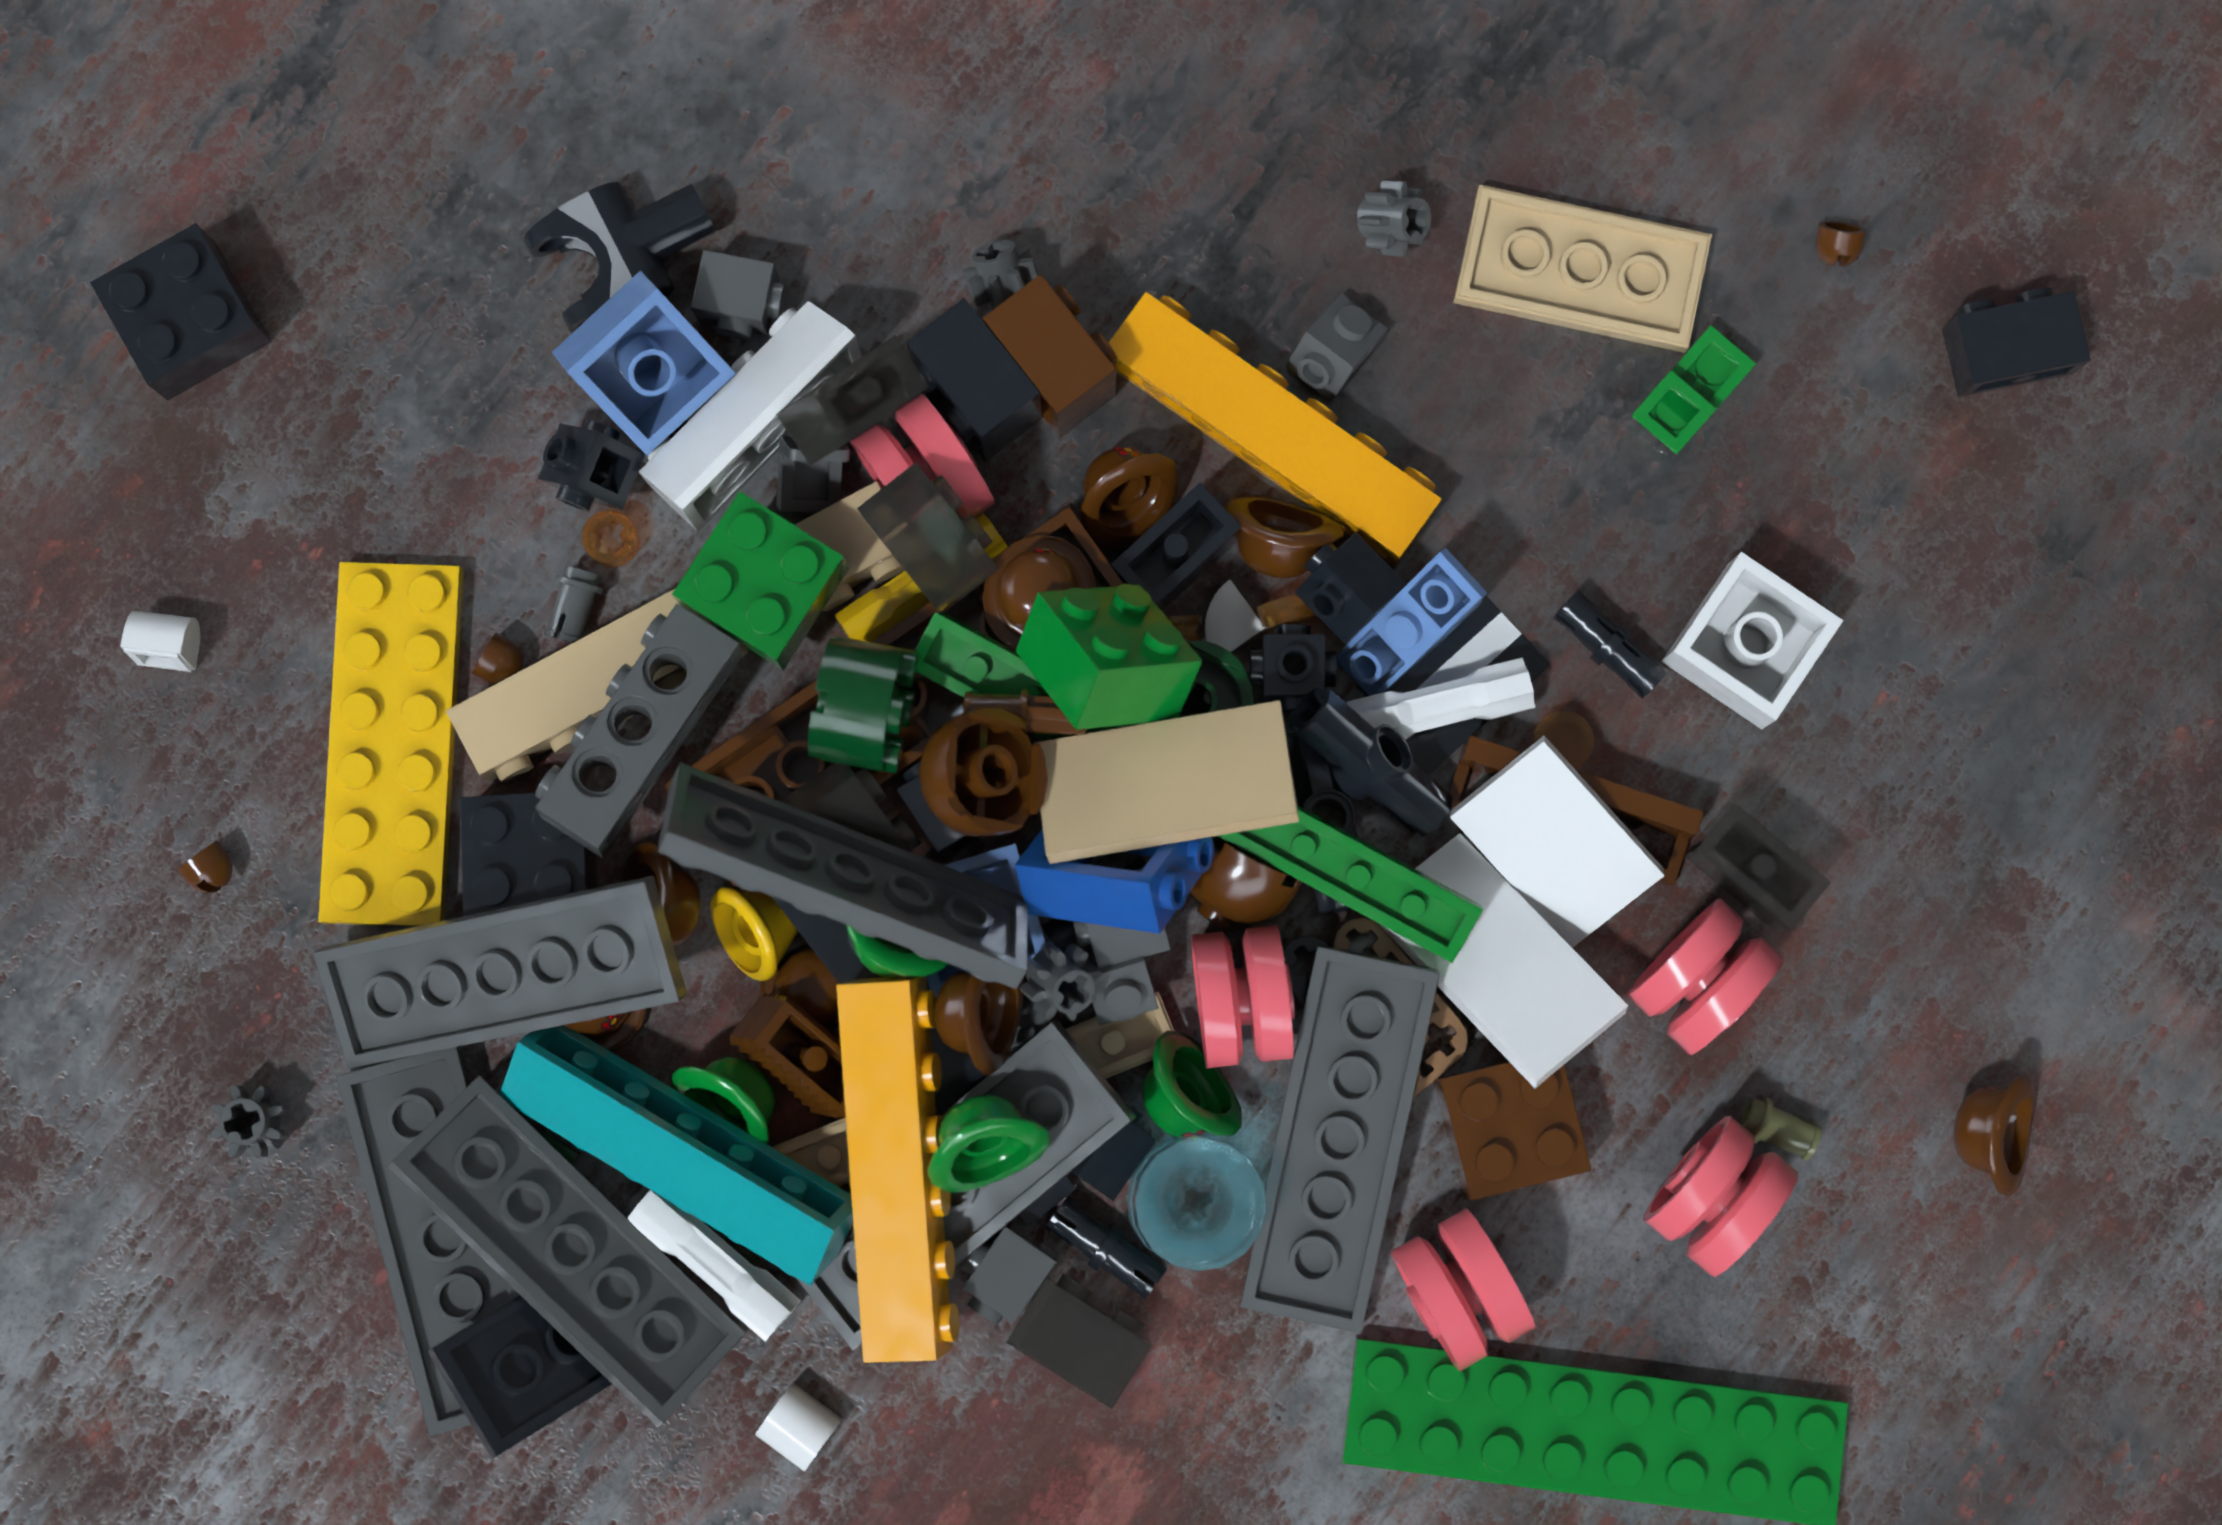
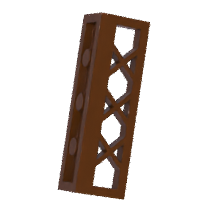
[1448,735,1704,886]

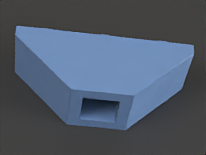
[1336,547,1487,696]

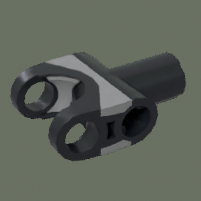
[524,182,716,333]

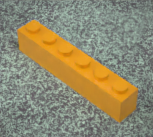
[1109,292,1442,567]
[836,976,960,1363]

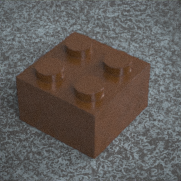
[982,274,1118,439]
[1433,1062,1592,1201]

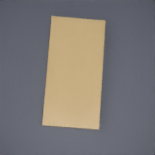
[1453,185,1712,353]
[1034,700,1299,864]

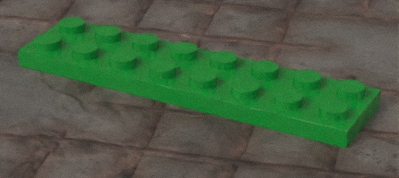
[1341,1338,1848,1525]

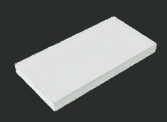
[1378,833,1628,1088]

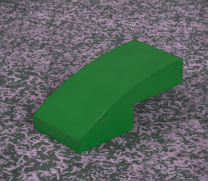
[1631,325,1756,455]

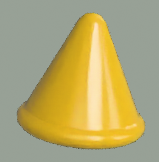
[710,887,799,981]

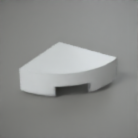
[1205,580,1265,653]

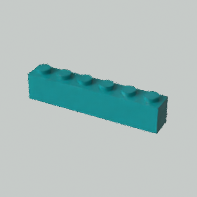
[499,1025,853,1286]

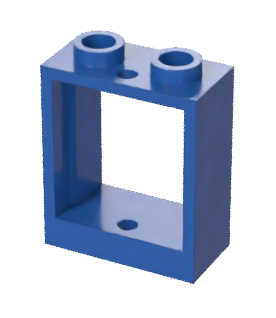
[1015,828,1214,934]

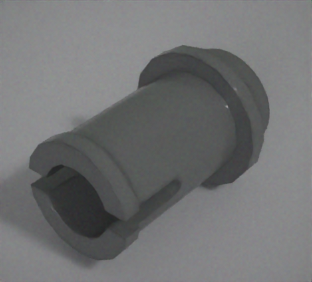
[544,565,603,643]

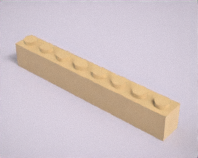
[446,481,914,783]

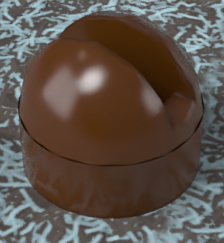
[1815,221,1867,267]
[472,632,523,685]
[177,841,233,894]

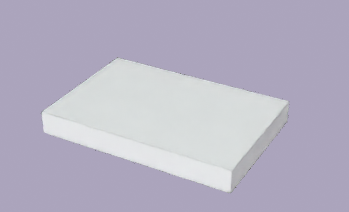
[1450,736,1665,948]

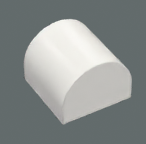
[120,610,200,672]
[755,1383,843,1472]

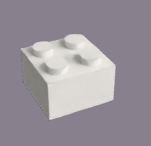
[1661,552,1844,729]

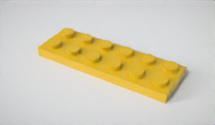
[318,562,464,927]

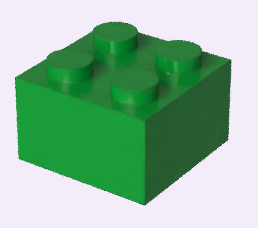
[672,491,849,670]
[1016,584,1202,730]

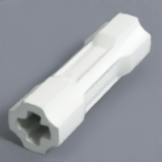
[1345,657,1535,740]
[627,1190,801,1342]

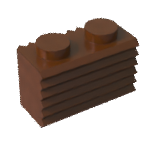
[730,993,846,1118]

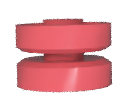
[850,393,995,551]
[1626,898,1785,1055]
[1191,925,1295,1069]
[1643,1116,1799,1277]
[1390,1208,1536,1371]

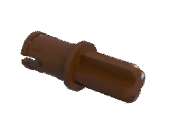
[963,689,1087,736]

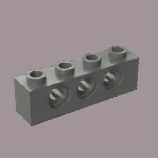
[535,603,742,859]

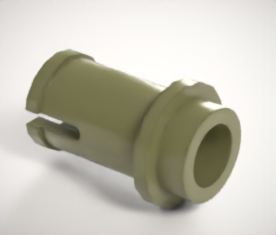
[1739,1097,1822,1161]

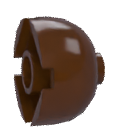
[919,708,1048,836]
[1190,836,1302,928]

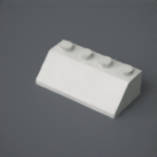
[639,301,864,532]

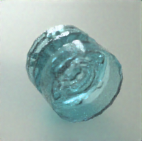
[1125,1137,1266,1271]

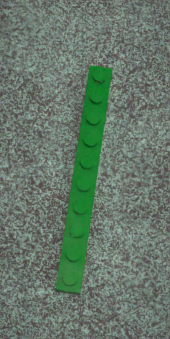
[915,610,1483,963]

